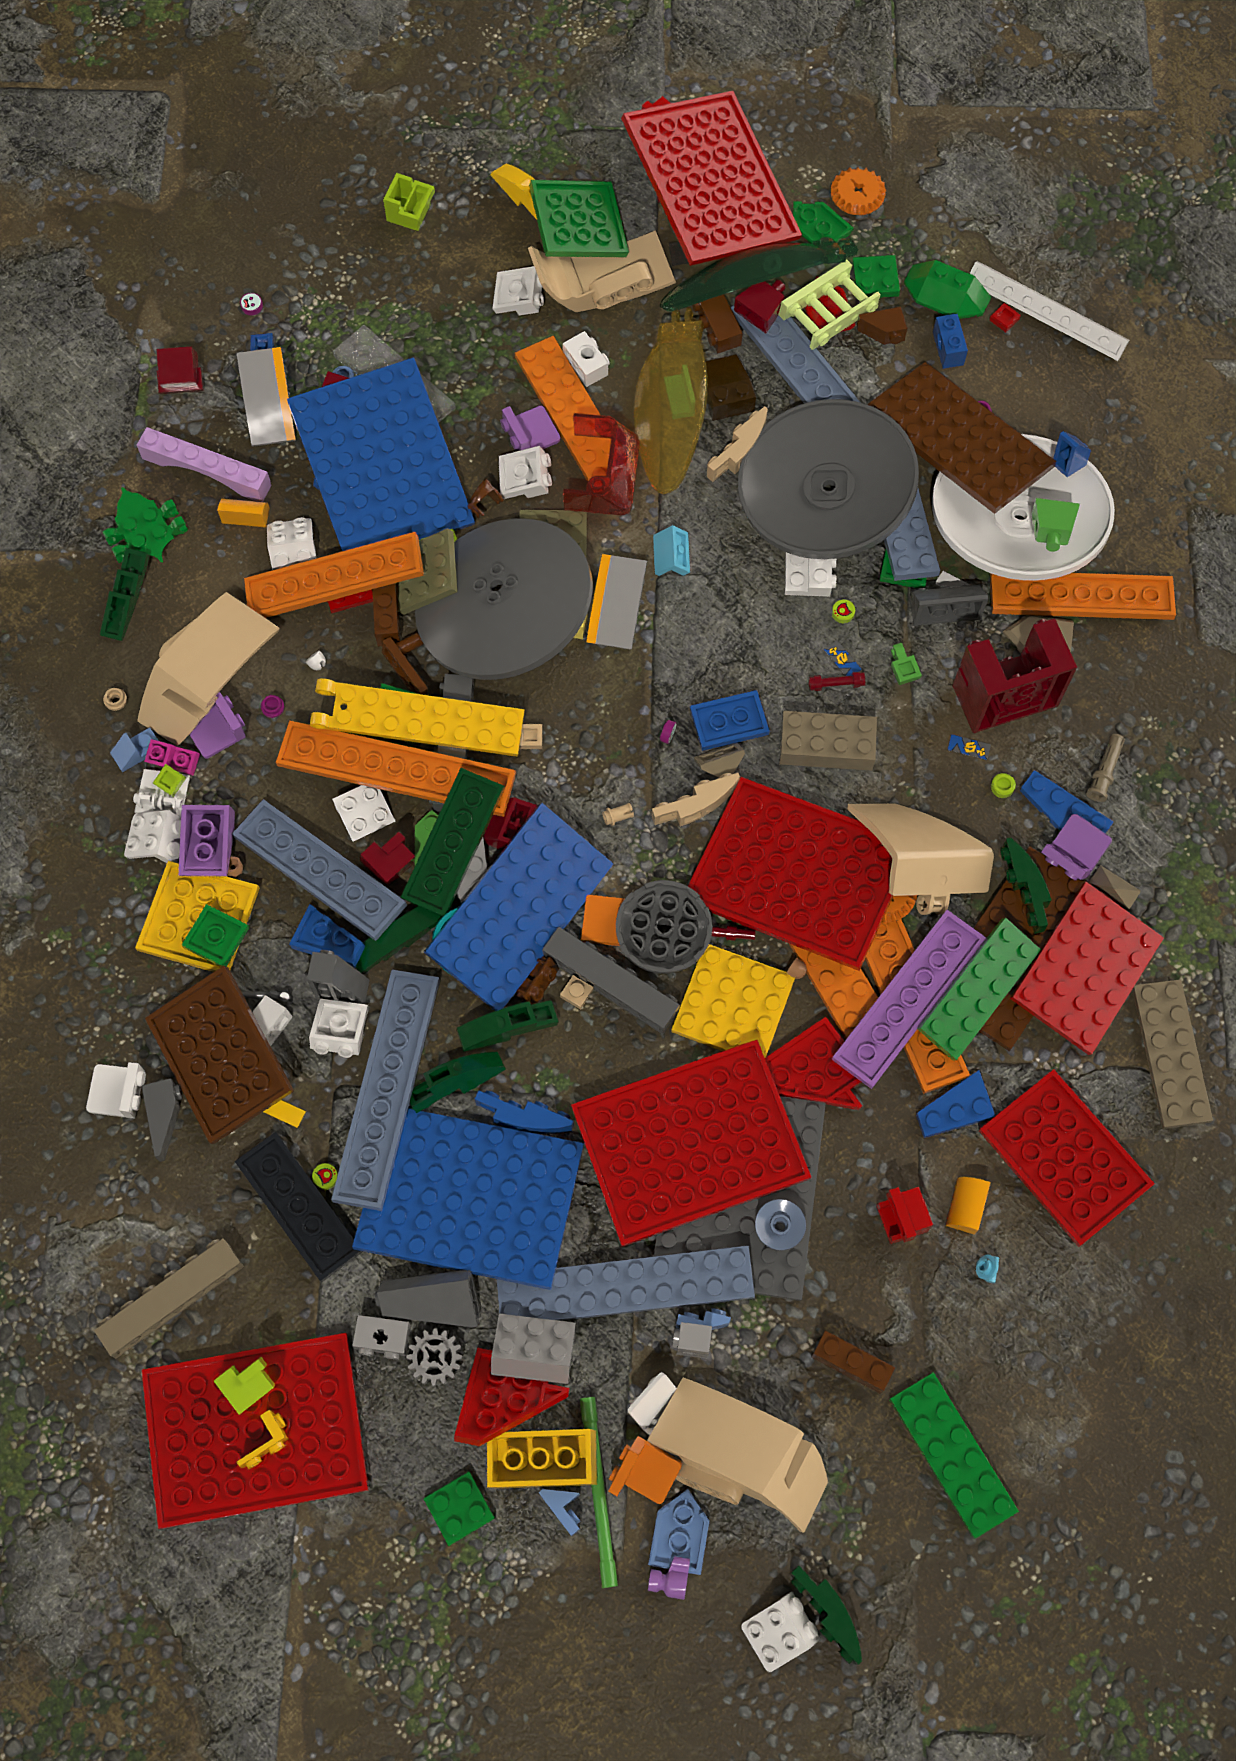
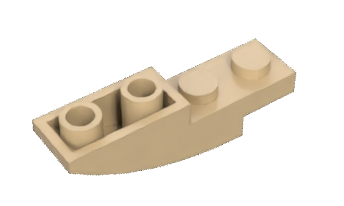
[707,406,768,482]
[652,773,740,827]

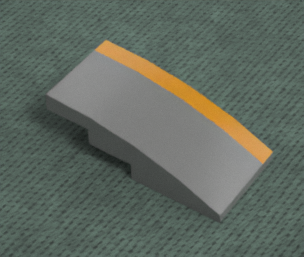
[237,347,296,447]
[586,554,647,650]

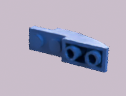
[475,1090,574,1134]

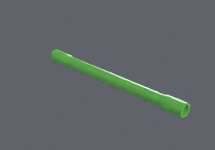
[580,1397,618,1588]

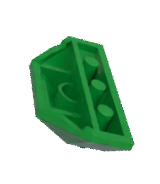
[904,260,991,319]

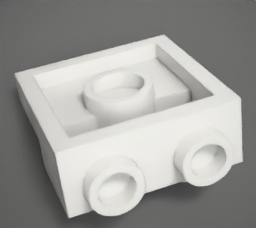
[493,266,544,316]
[499,446,552,499]
[785,552,836,597]
[309,999,368,1058]

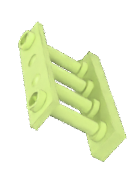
[779,259,881,350]

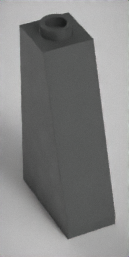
[375,1270,481,1327]

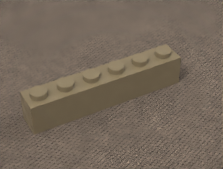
[94,1238,244,1359]

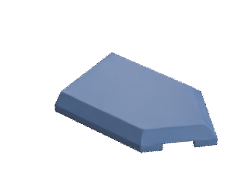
[648,1489,709,1575]

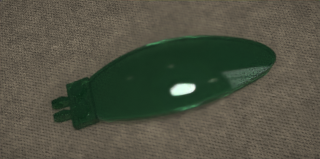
[660,237,858,312]

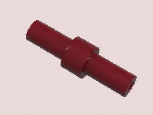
[711,926,756,941]

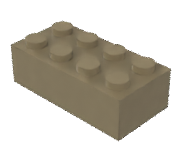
[779,711,877,771]

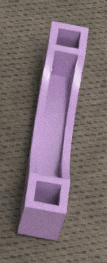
[137,427,272,502]

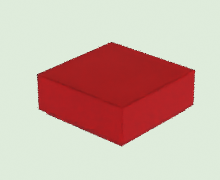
[989,303,1021,333]

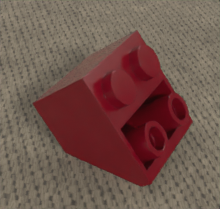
[483,797,537,850]

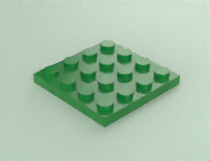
[529,180,629,258]

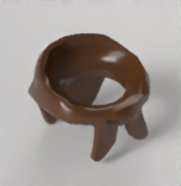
[467,479,503,518]

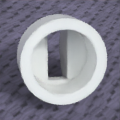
[305,650,326,670]

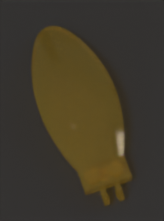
[634,308,708,494]

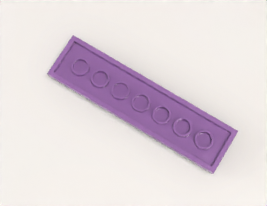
[832,910,986,1089]

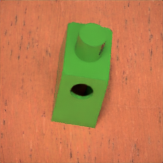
[1032,498,1080,552]

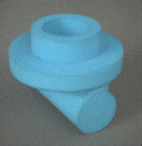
[976,1254,999,1283]

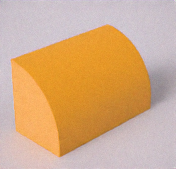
[217,499,270,527]
[945,1177,990,1235]

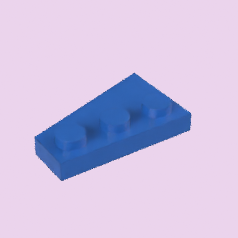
[289,904,365,968]
[916,1070,995,1138]

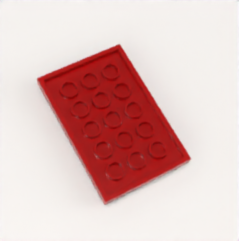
[1010,882,1164,1055]
[979,1069,1155,1247]

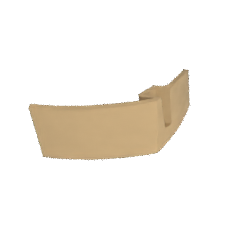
[528,230,676,312]
[138,592,279,746]
[647,1378,828,1533]

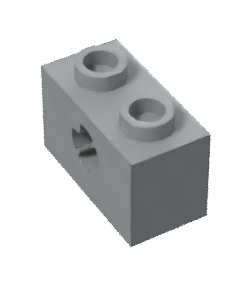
[353,1315,411,1360]
[672,1322,712,1359]

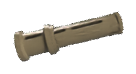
[1086,734,1125,802]

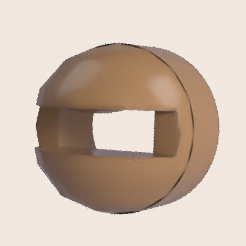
[227,857,243,878]
[787,958,807,979]

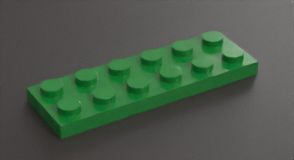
[917,918,1041,1061]
[889,1372,1019,1539]

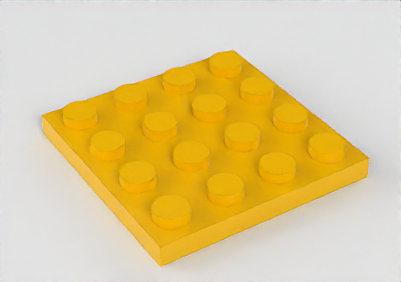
[135,861,260,972]
[671,944,795,1058]

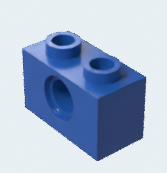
[933,314,968,369]

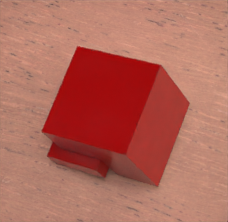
[876,1187,933,1244]

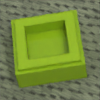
[153,764,186,797]

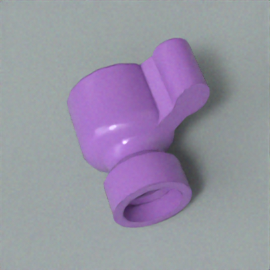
[648,1556,690,1600]

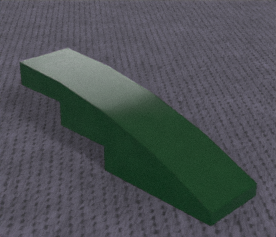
[100,548,150,641]
[356,906,442,974]

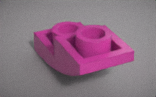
[144,739,200,776]

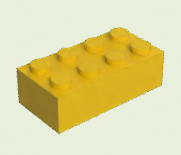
[487,1429,597,1489]

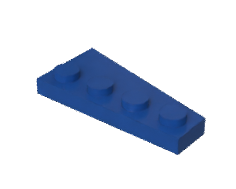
[1020,770,1113,833]

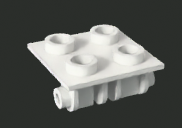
[133,769,190,817]
[332,785,395,841]

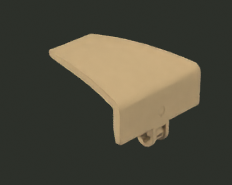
[847,803,994,915]

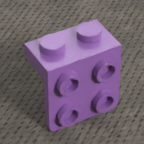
[500,406,560,451]
[190,692,246,759]
[1041,814,1112,880]

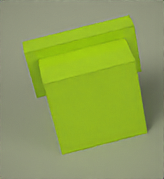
[383,173,435,231]
[214,1357,275,1415]

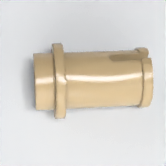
[602,803,634,826]

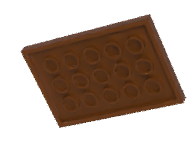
[145,966,294,1144]

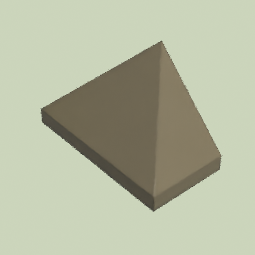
[694,743,745,777]
[1089,865,1141,911]

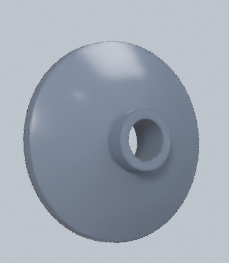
[755,1199,806,1250]

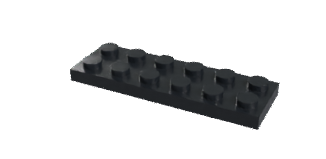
[235,1132,363,1283]

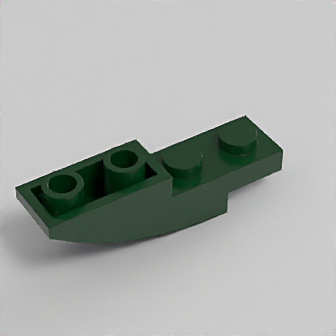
[1000,837,1052,934]
[456,1000,559,1052]
[410,1052,506,1113]
[789,1566,862,1665]

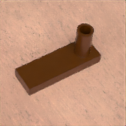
[382,633,428,695]

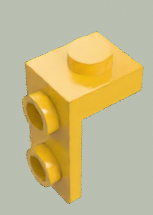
[237,1410,288,1469]

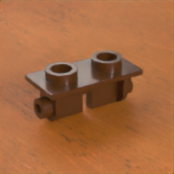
[516,957,559,1005]

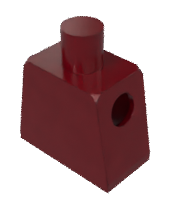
[734,280,786,334]

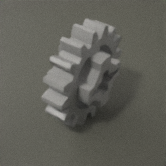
[406,1329,463,1387]

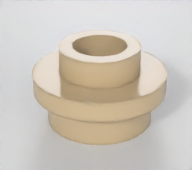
[103,688,127,711]

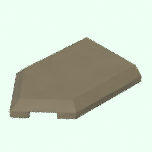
[1003,615,1074,653]

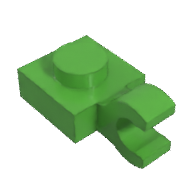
[891,643,922,685]

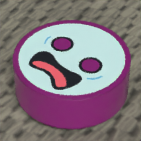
[240,293,263,315]
[660,720,677,744]

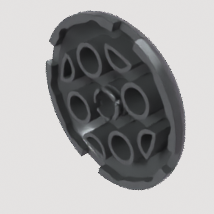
[616,880,712,974]

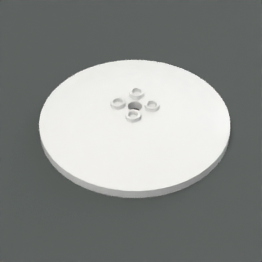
[932,434,1115,581]

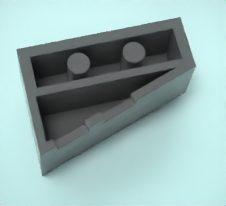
[307,950,370,1004]

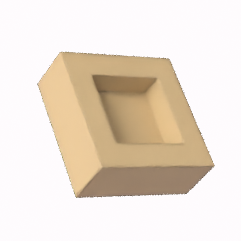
[519,724,542,749]
[560,975,594,1010]

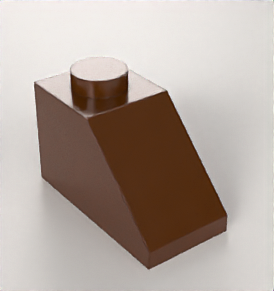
[857,307,908,345]

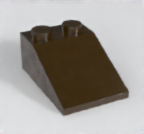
[695,354,756,421]

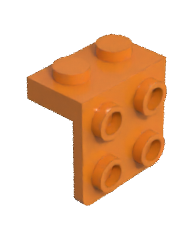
[608,1436,682,1504]

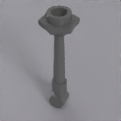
[242,990,290,1002]

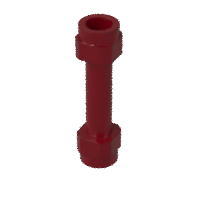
[808,672,865,691]

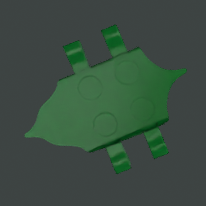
[103,487,188,563]

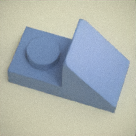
[110,728,158,772]
[539,1489,581,1536]

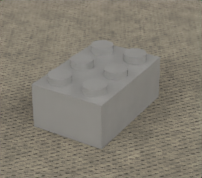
[491,1314,576,1384]

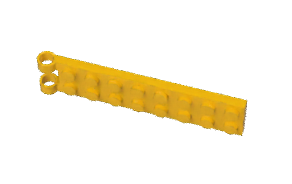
[310,678,525,757]

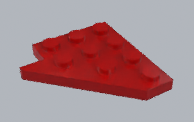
[765,1017,862,1110]
[454,1348,570,1446]

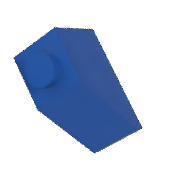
[1053,431,1091,477]

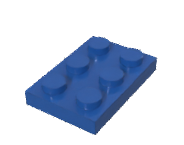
[690,690,770,751]

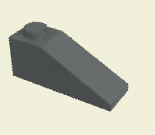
[142,1078,182,1162]

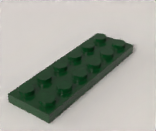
[401,768,505,917]

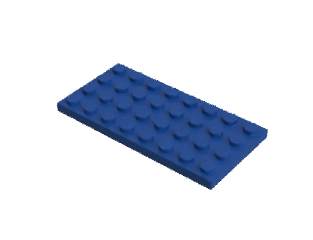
[424,803,613,1011]

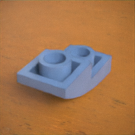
[675,1309,731,1330]

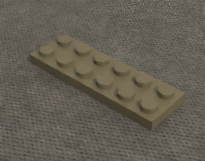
[1132,980,1213,1129]

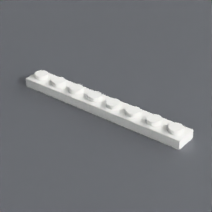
[970,261,1130,361]

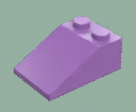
[178,805,235,877]

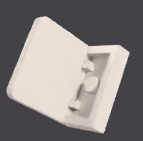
[267,517,317,570]
[124,810,181,863]
[86,1062,146,1118]
[628,1372,677,1436]
[742,1592,821,1672]

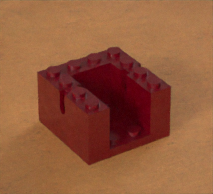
[952,618,1077,734]

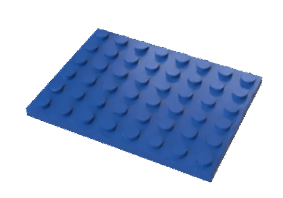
[287,357,475,551]
[352,1108,584,1290]

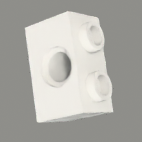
[563,331,610,387]

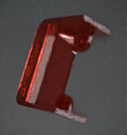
[563,413,640,515]

